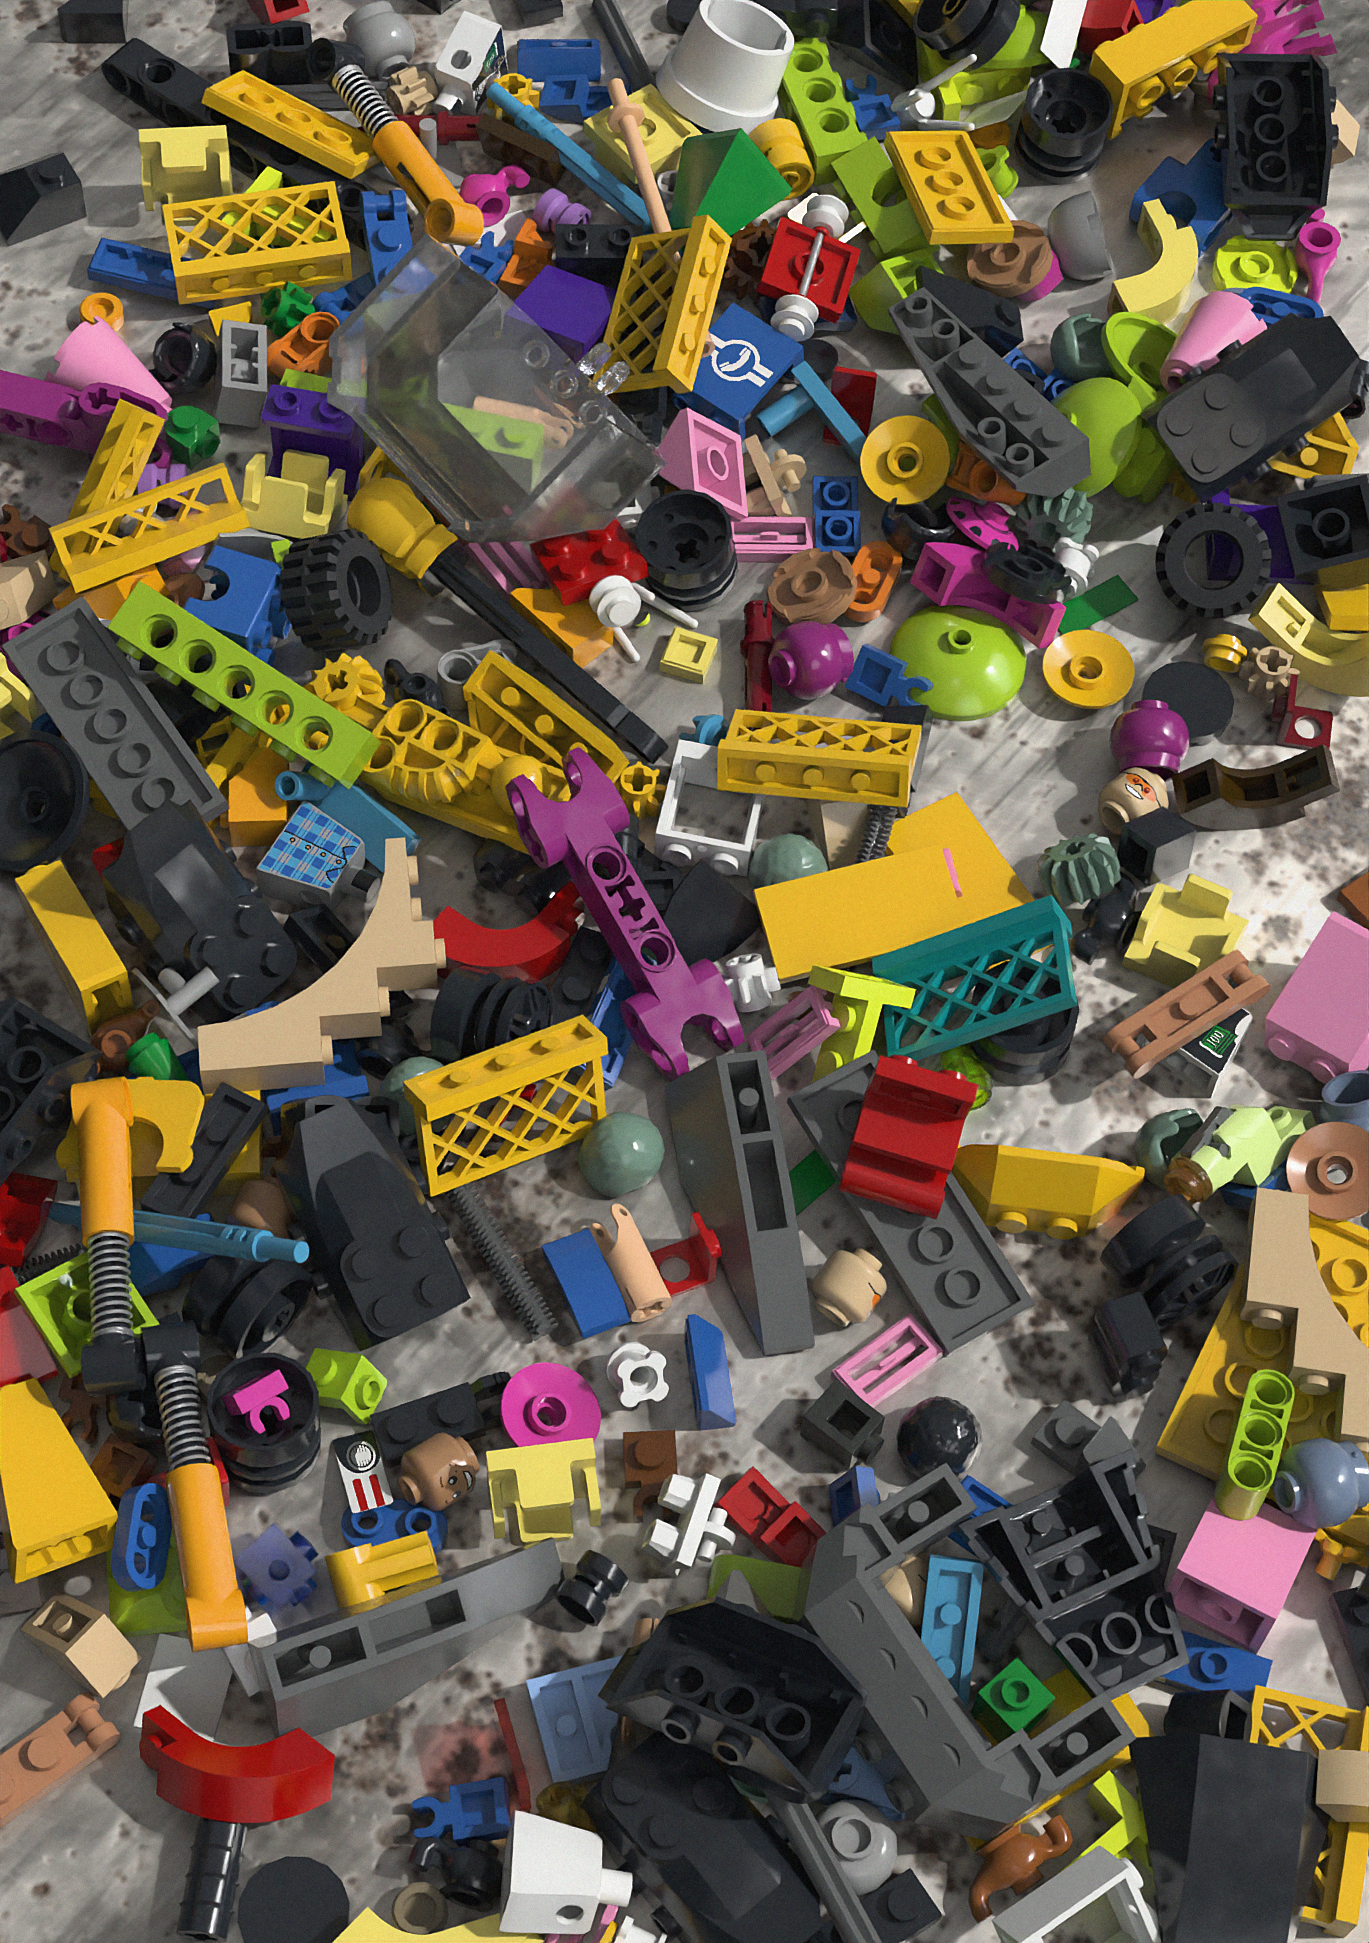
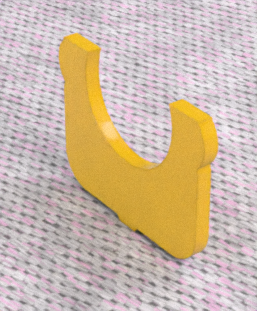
[56,1077,204,1173]

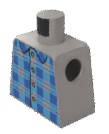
[256,800,380,913]

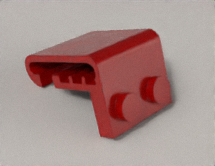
[838,1055,979,1220]

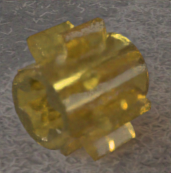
[535,1781,596,1833]

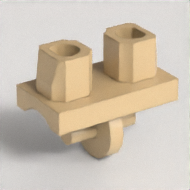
[742,434,807,517]

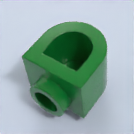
[164,405,221,471]

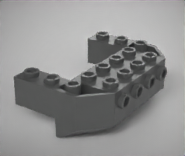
[791,1463,1136,1841]

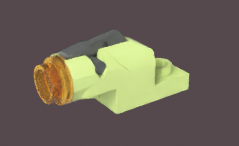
[1164,1104,1317,1206]

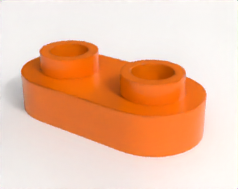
[843,541,902,622]

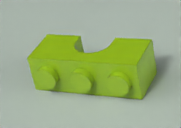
[831,136,941,263]

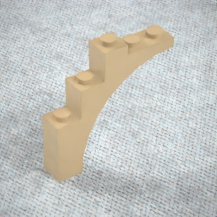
[197,837,446,1095]
[1239,1187,1369,1462]

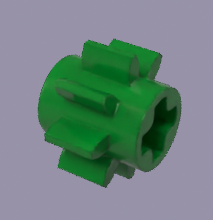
[260,281,315,338]

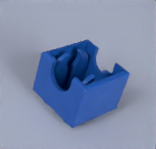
[183,545,292,686]

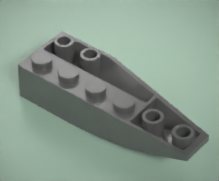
[888,287,1091,498]
[664,1050,815,1355]
[247,1537,566,1739]

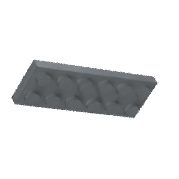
[2,596,230,831]
[787,1050,1035,1358]

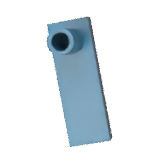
[756,361,867,470]
[275,763,422,873]
[919,1554,984,1709]

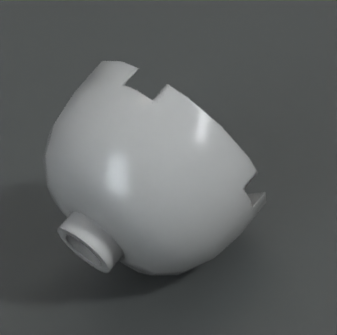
[1046,191,1113,281]

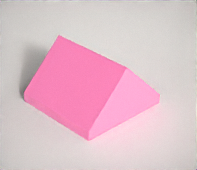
[647,408,748,520]

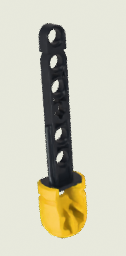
[347,477,669,765]

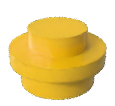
[1202,634,1248,673]

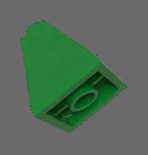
[669,128,792,253]

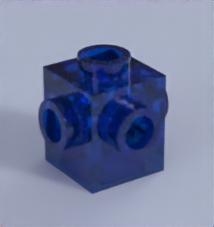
[234,1521,319,1609]

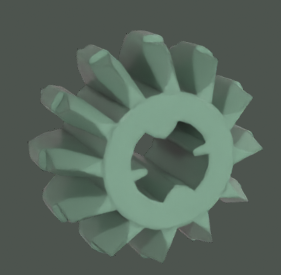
[1015,487,1093,554]
[1037,833,1121,906]

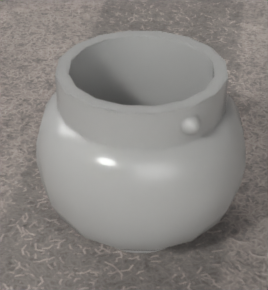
[343,1,416,81]
[815,1799,897,1896]

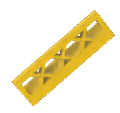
[49,399,165,582]
[48,462,251,593]

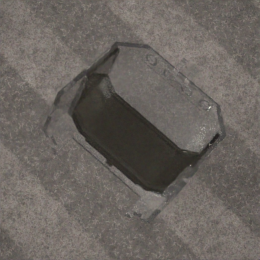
[327,233,667,543]

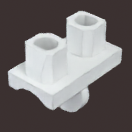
[641,1473,736,1578]

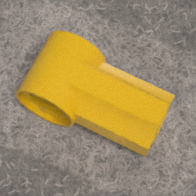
[324,1530,439,1609]

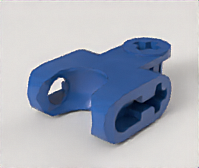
[1129,138,1235,258]

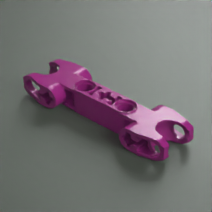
[0,370,174,468]
[505,747,745,1082]

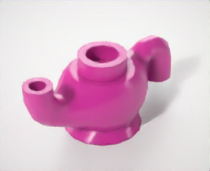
[459,164,530,227]
[1294,208,1341,304]

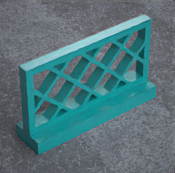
[872,895,1077,1061]

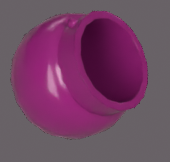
[768,621,854,700]
[1109,700,1190,782]

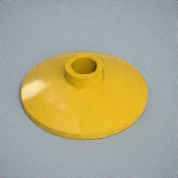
[860,415,951,506]
[1042,630,1135,709]

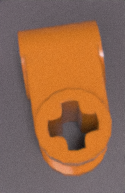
[267,311,344,380]
[944,439,1027,506]

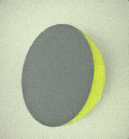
[634,611,650,627]

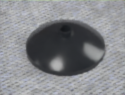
[0,730,90,872]

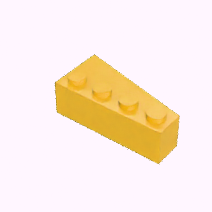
[1089,0,1258,141]

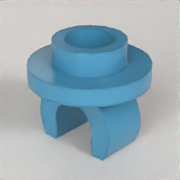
[679,714,729,747]

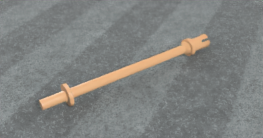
[607,78,715,359]

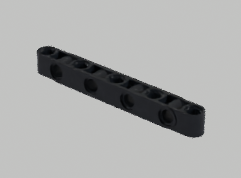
[101,38,414,252]

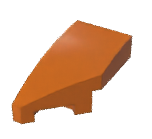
[499,218,554,298]

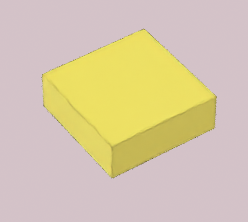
[659,626,718,684]

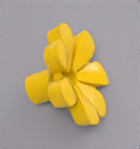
[1314,1528,1369,1581]

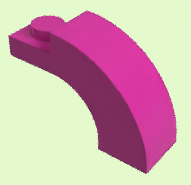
[910,542,1067,649]

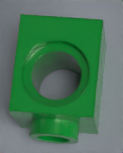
[970,1658,1055,1743]

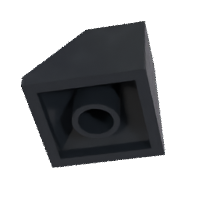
[826,0,919,91]
[0,152,87,247]
[915,265,1024,358]

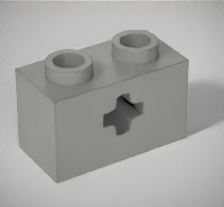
[213,319,267,428]

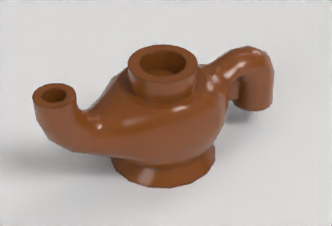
[90,1000,160,1075]
[968,1814,1073,1924]

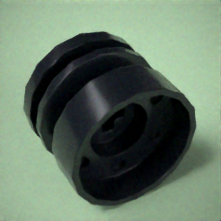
[1014,68,1114,184]
[636,489,739,611]
[430,966,553,1066]
[1100,1194,1239,1330]
[207,1353,321,1493]

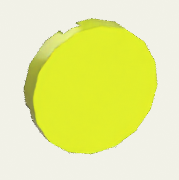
[1212,234,1298,294]

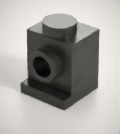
[800,1379,885,1470]

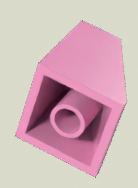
[1264,911,1369,1084]
[1166,1495,1317,1655]

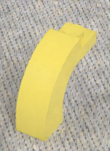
[1107,199,1198,326]
[1248,583,1369,697]

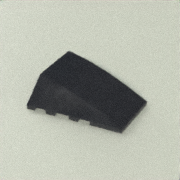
[955,1448,1190,1701]
[1128,1734,1331,1943]

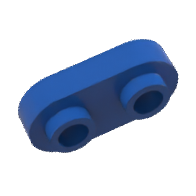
[1239,287,1324,328]
[111,1483,172,1592]
[341,1499,448,1554]

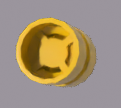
[748,118,815,201]

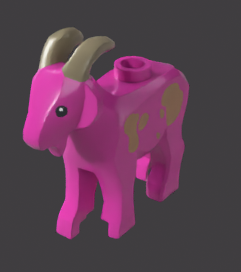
[1188,0,1337,110]

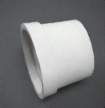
[656,0,794,136]

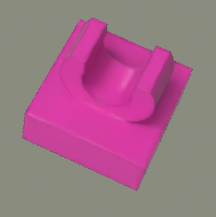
[221,1369,290,1434]

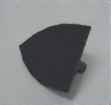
[662,859,761,966]

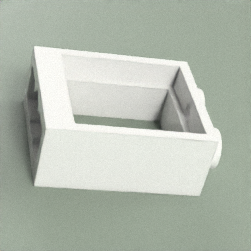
[654,739,766,877]
[991,1845,1162,1943]

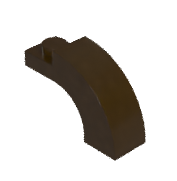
[1171,744,1340,831]

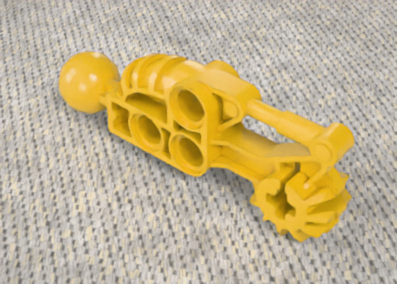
[279,652,551,814]

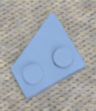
[526,1655,623,1790]

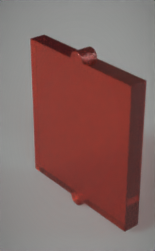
[493,1698,532,1813]

